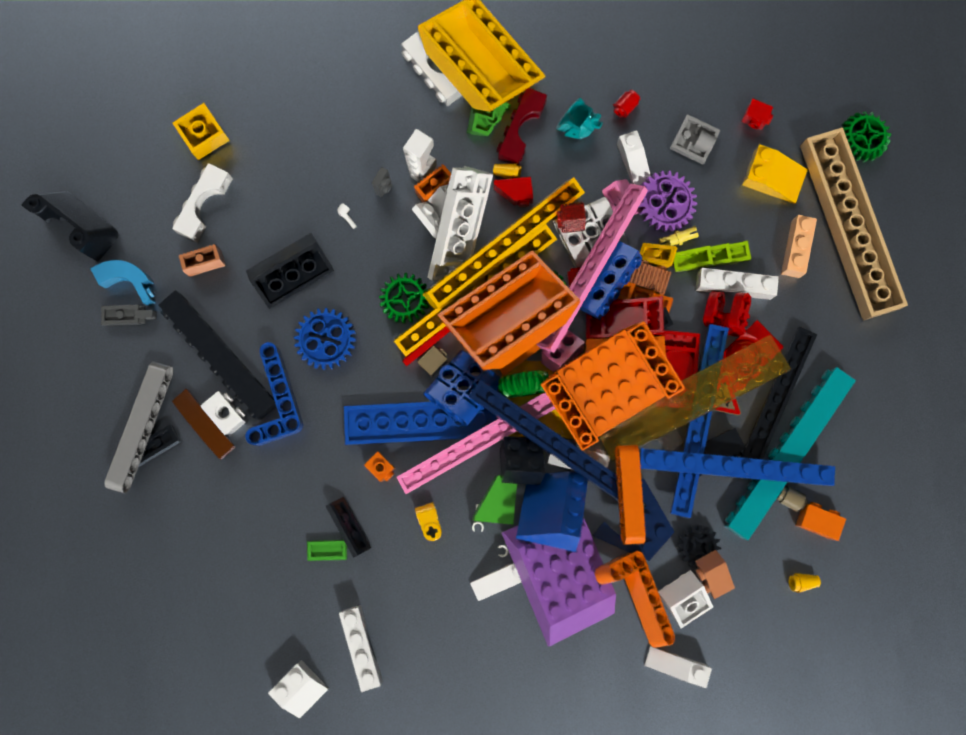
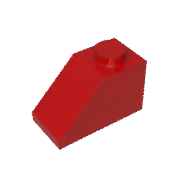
[493,177,533,207]

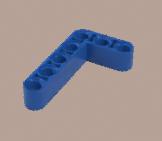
[245,342,303,446]

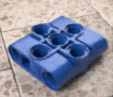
[424,350,501,426]

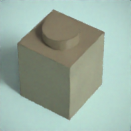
[418,346,448,377]

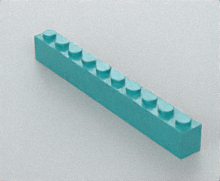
[724,367,856,540]

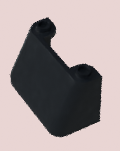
[21,191,118,262]

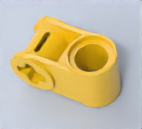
[415,502,442,541]

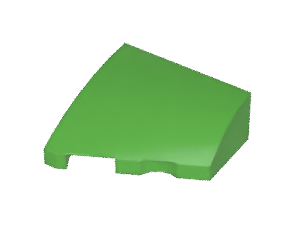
[466,102,511,136]

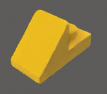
[640,243,677,268]

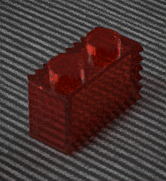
[556,202,586,234]

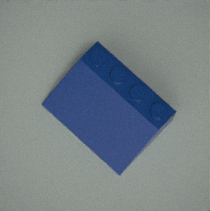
[516,471,588,552]

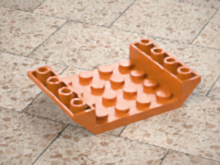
[540,321,685,451]

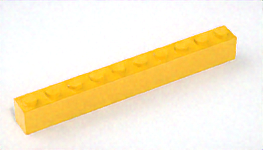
[423,177,585,309]
[393,224,557,356]

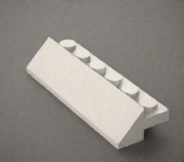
[427,166,493,281]

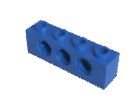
[580,241,642,321]

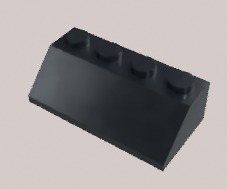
[246,233,334,309]

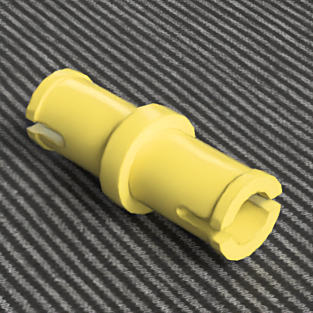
[658,226,699,246]

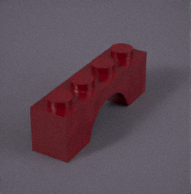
[496,88,547,166]

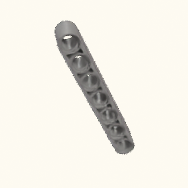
[105,362,173,493]

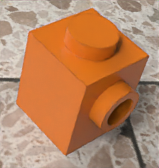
[364,451,396,482]

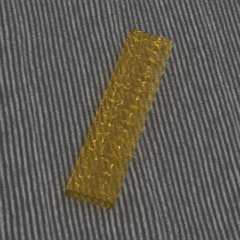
[599,335,791,461]

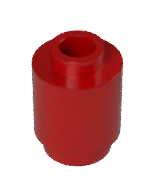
[613,89,640,118]

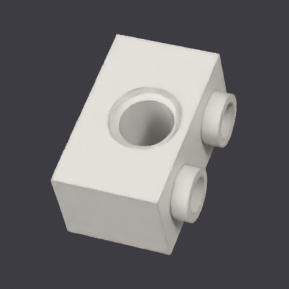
[201,391,247,436]

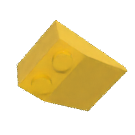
[742,144,808,204]

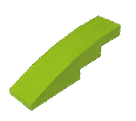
[673,241,751,272]

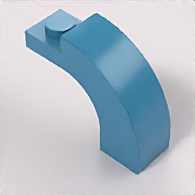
[90,260,156,306]

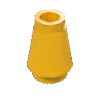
[493,163,521,179]
[788,573,821,593]

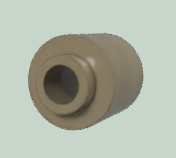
[777,486,808,512]

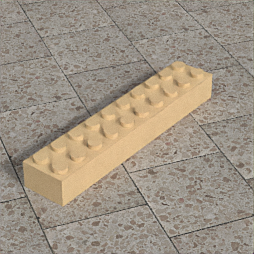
[800,127,908,321]

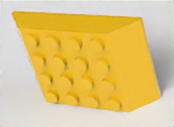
[418,0,546,112]

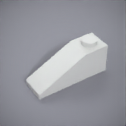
[617,130,651,185]
[470,562,521,601]
[645,646,712,688]

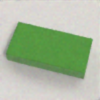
[307,540,347,561]

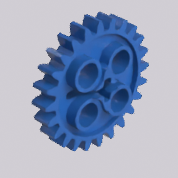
[294,308,357,370]

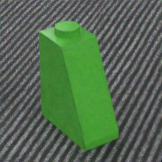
[472,475,517,525]

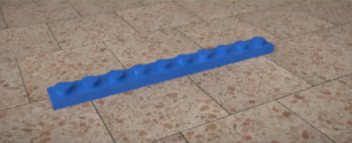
[670,324,729,518]
[639,448,835,486]

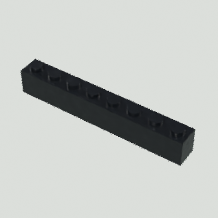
[158,290,276,419]

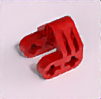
[703,291,751,337]

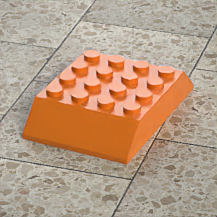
[438,250,580,370]

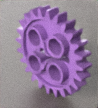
[638,170,697,232]

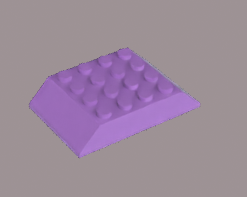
[502,518,616,646]

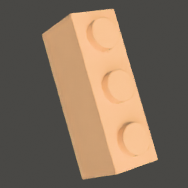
[781,215,817,278]

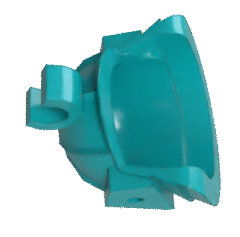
[556,98,603,139]

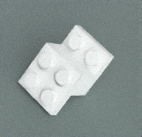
[412,184,449,239]

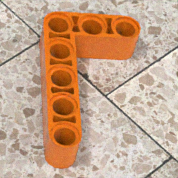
[595,551,675,648]

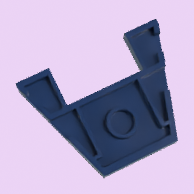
[592,478,675,561]

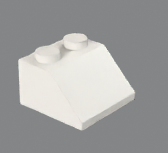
[658,570,713,628]
[268,660,329,718]

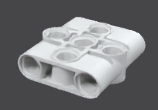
[553,197,628,268]

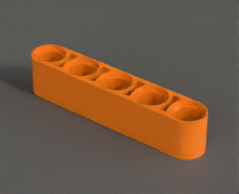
[615,445,646,545]

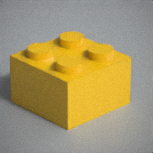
[172,103,230,160]

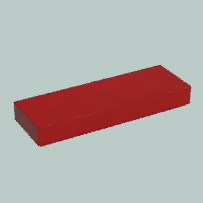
[402,326,450,366]

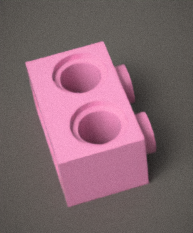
[541,330,585,372]

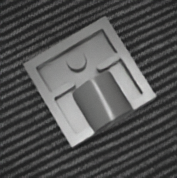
[670,114,721,165]

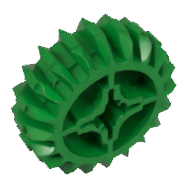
[842,111,891,162]
[379,273,429,324]
[498,370,549,398]

